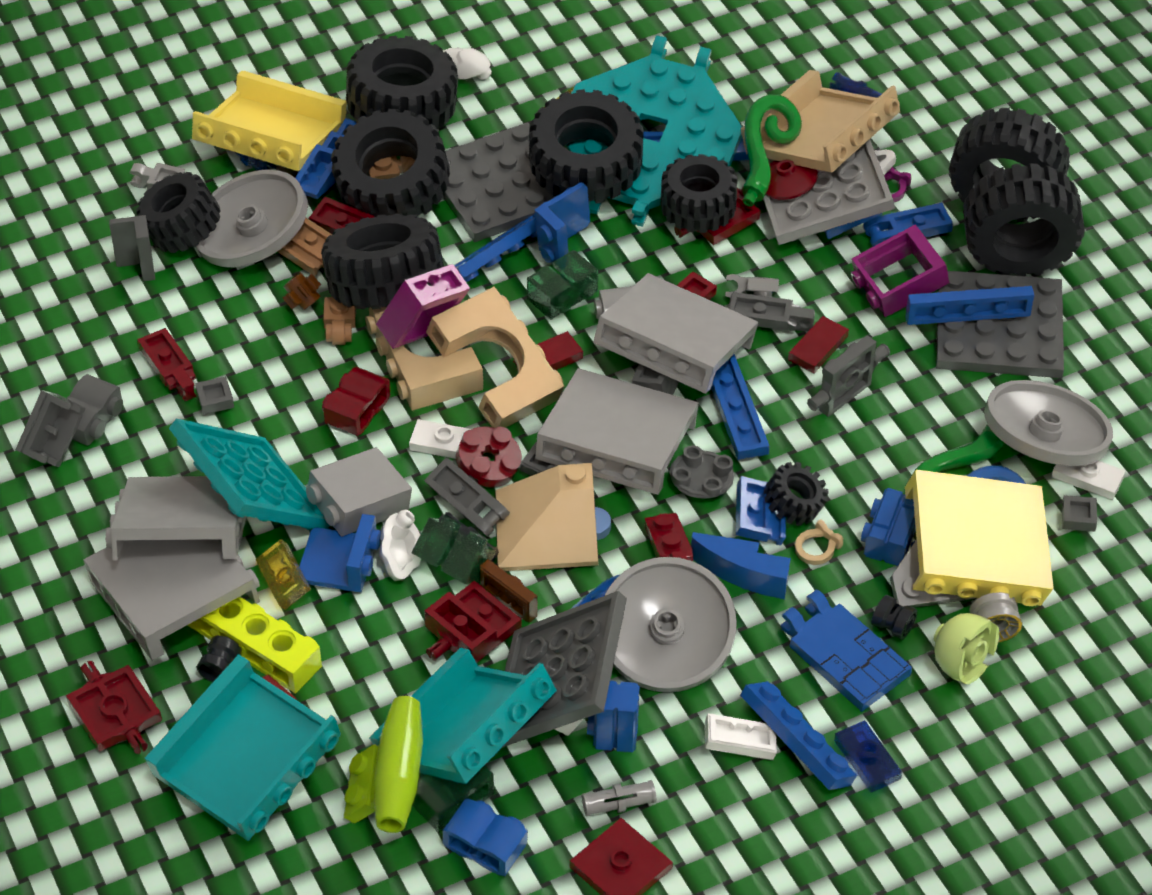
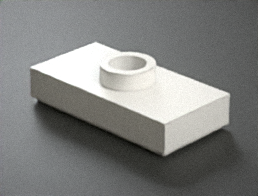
[409,419,471,459]
[1052,461,1126,500]
[705,713,777,760]

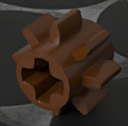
[283,272,321,311]

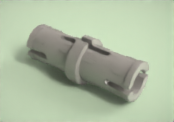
[581,780,657,816]

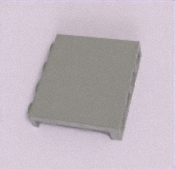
[593,273,758,394]
[535,368,699,495]
[105,476,246,560]
[83,539,260,661]

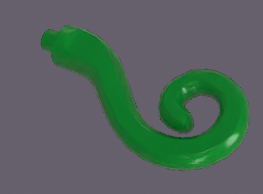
[741,94,802,207]
[910,425,1005,478]

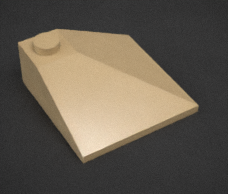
[495,463,598,571]

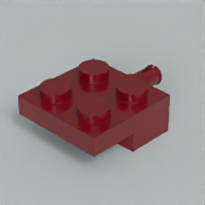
[424,581,522,663]

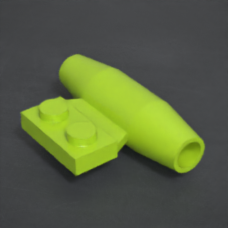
[344,696,423,833]

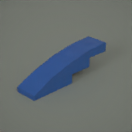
[295,118,357,199]

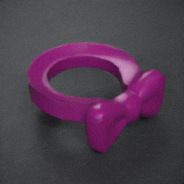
[884,167,912,203]

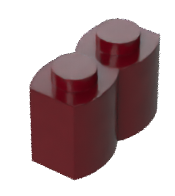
[322,366,391,436]

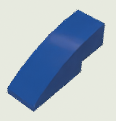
[691,532,791,600]

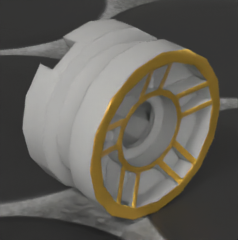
[969,592,1022,642]

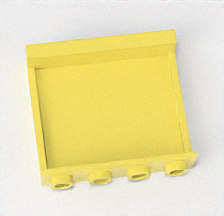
[192,70,347,171]
[905,470,1053,606]

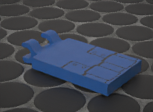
[781,589,912,712]

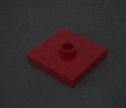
[570,818,673,895]

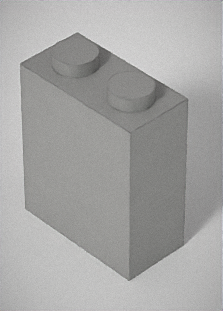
[306,447,412,537]

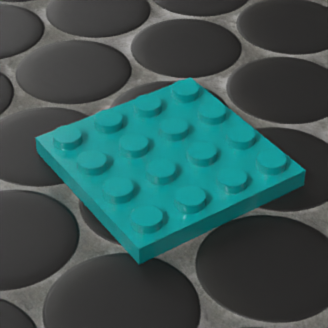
[169,418,330,530]

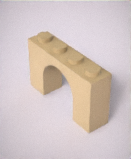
[426,286,565,428]
[365,307,483,411]

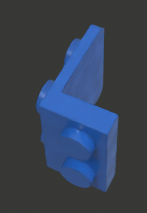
[534,182,590,271]
[297,514,381,593]

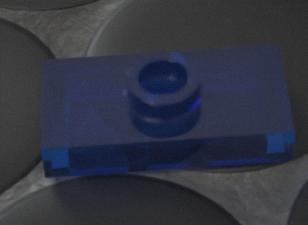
[834,720,902,793]

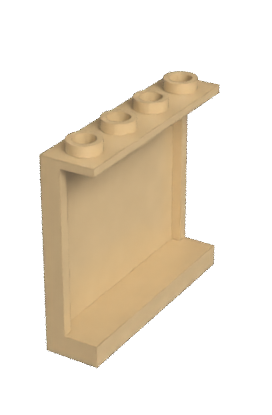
[741,70,900,173]

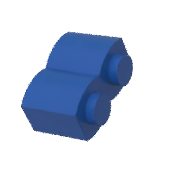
[443,799,528,876]

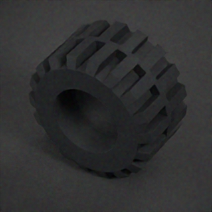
[661,154,738,233]
[136,172,221,253]

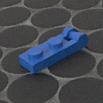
[863,203,953,247]

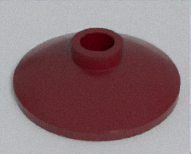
[765,160,818,200]

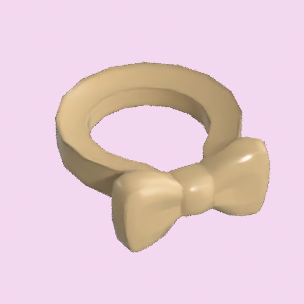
[795,519,843,565]

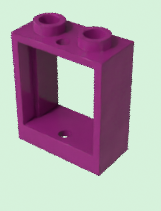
[851,224,950,317]
[376,264,470,349]

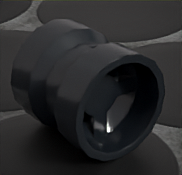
[871,595,918,640]
[196,635,242,683]

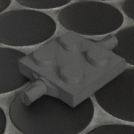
[807,335,890,417]

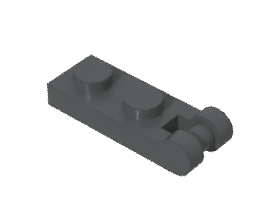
[424,457,510,537]

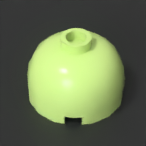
[934,613,999,684]

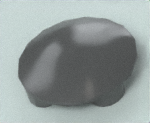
[669,445,734,499]

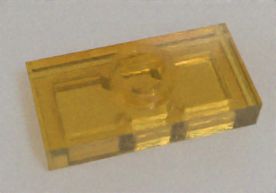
[255,539,311,610]

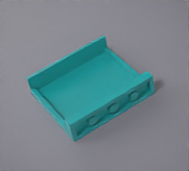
[369,648,557,784]
[145,654,341,841]

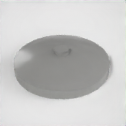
[195,170,308,267]
[984,380,1113,466]
[605,557,736,692]

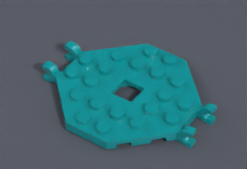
[566,35,742,227]

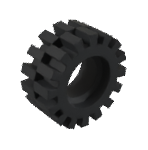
[764,462,829,525]

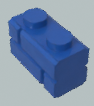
[861,488,916,566]
[587,681,640,753]

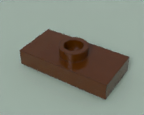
[480,559,538,623]

